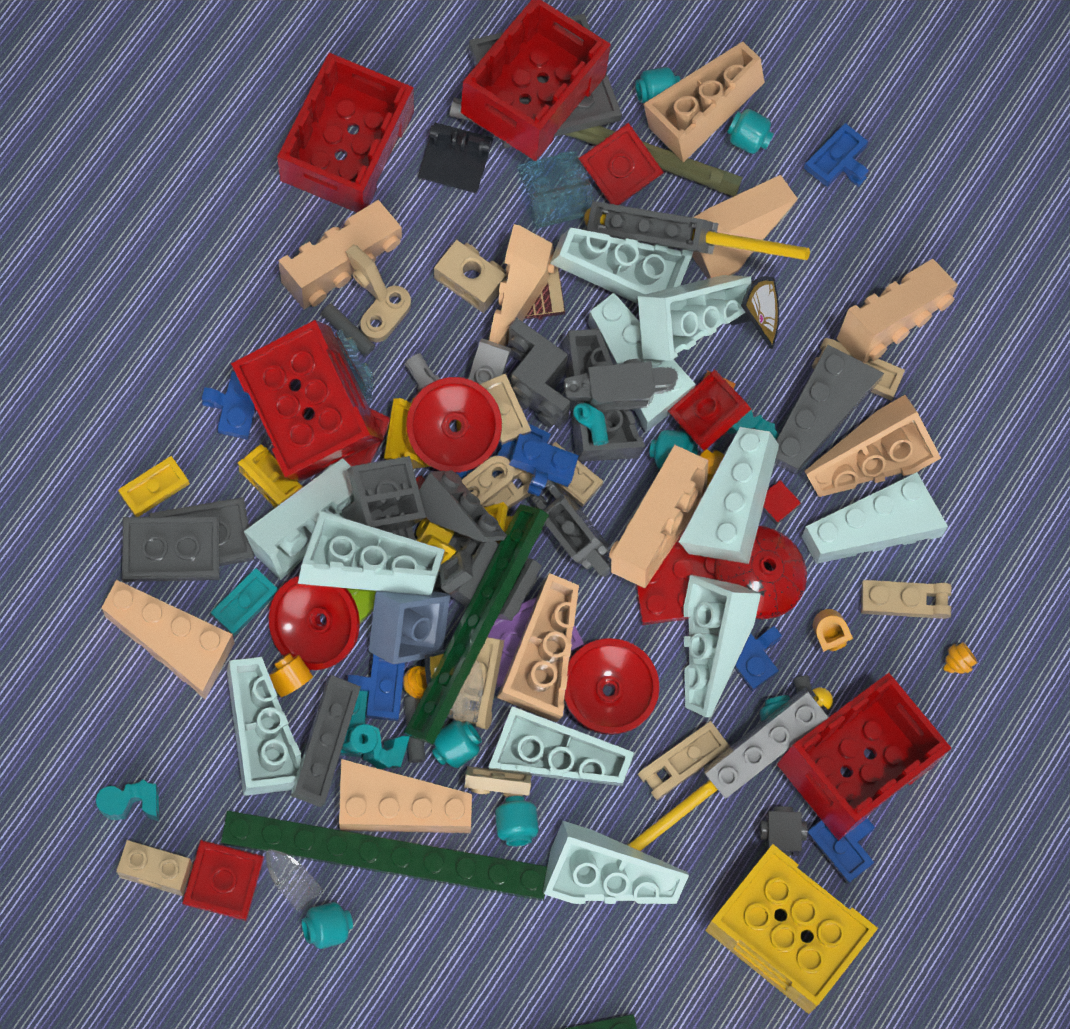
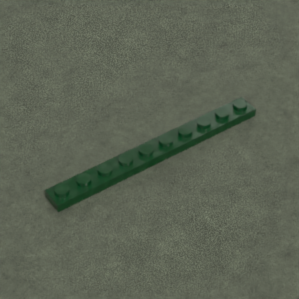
[221,811,547,901]

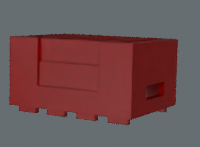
[461,0,611,161]
[277,52,414,213]
[231,320,384,482]
[777,673,952,841]

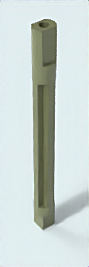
[563,126,743,197]

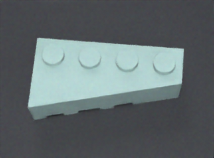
[244,458,355,580]

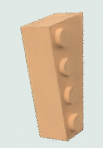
[644,42,765,163]
[278,200,402,310]
[837,259,958,363]
[609,445,708,588]
[497,573,579,722]
[102,580,235,700]
[339,759,472,833]

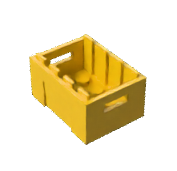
[705,844,878,1014]

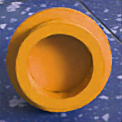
[943,642,978,674]
[403,666,427,699]

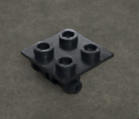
[418,122,493,193]

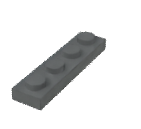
[291,675,361,807]

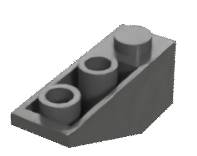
[419,470,507,542]

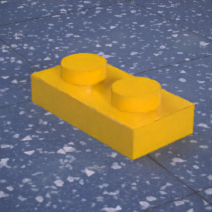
[118,456,190,517]

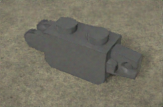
[564,359,678,412]
[530,480,611,578]

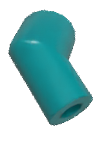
[573,403,609,446]

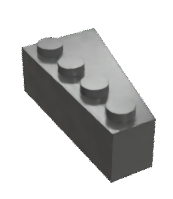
[562,329,645,462]
[774,345,884,475]

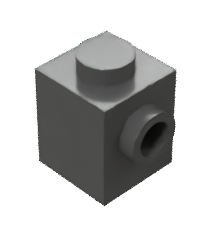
[760,806,807,856]

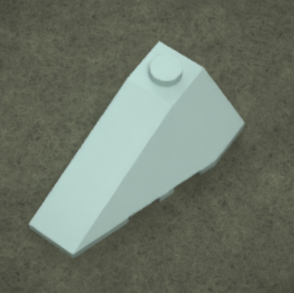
[684,575,761,717]
[543,821,689,904]

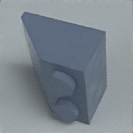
[369,591,450,664]

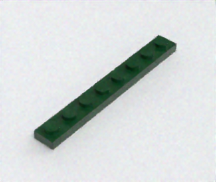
[404,504,549,745]

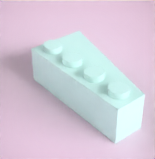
[550,227,694,304]
[638,275,752,361]
[588,293,696,434]
[679,427,779,564]
[801,472,948,564]
[298,511,445,596]
[227,657,302,796]
[489,706,634,786]

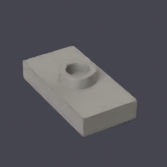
[468,338,511,384]

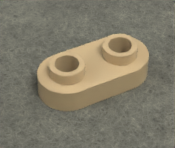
[360,286,411,342]
[462,456,514,506]

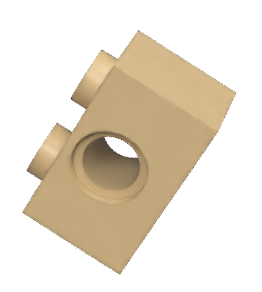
[434,240,506,313]
[116,840,193,896]

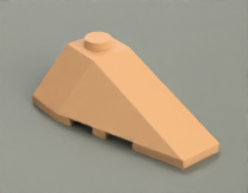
[692,175,798,279]
[489,224,557,346]
[805,395,941,497]

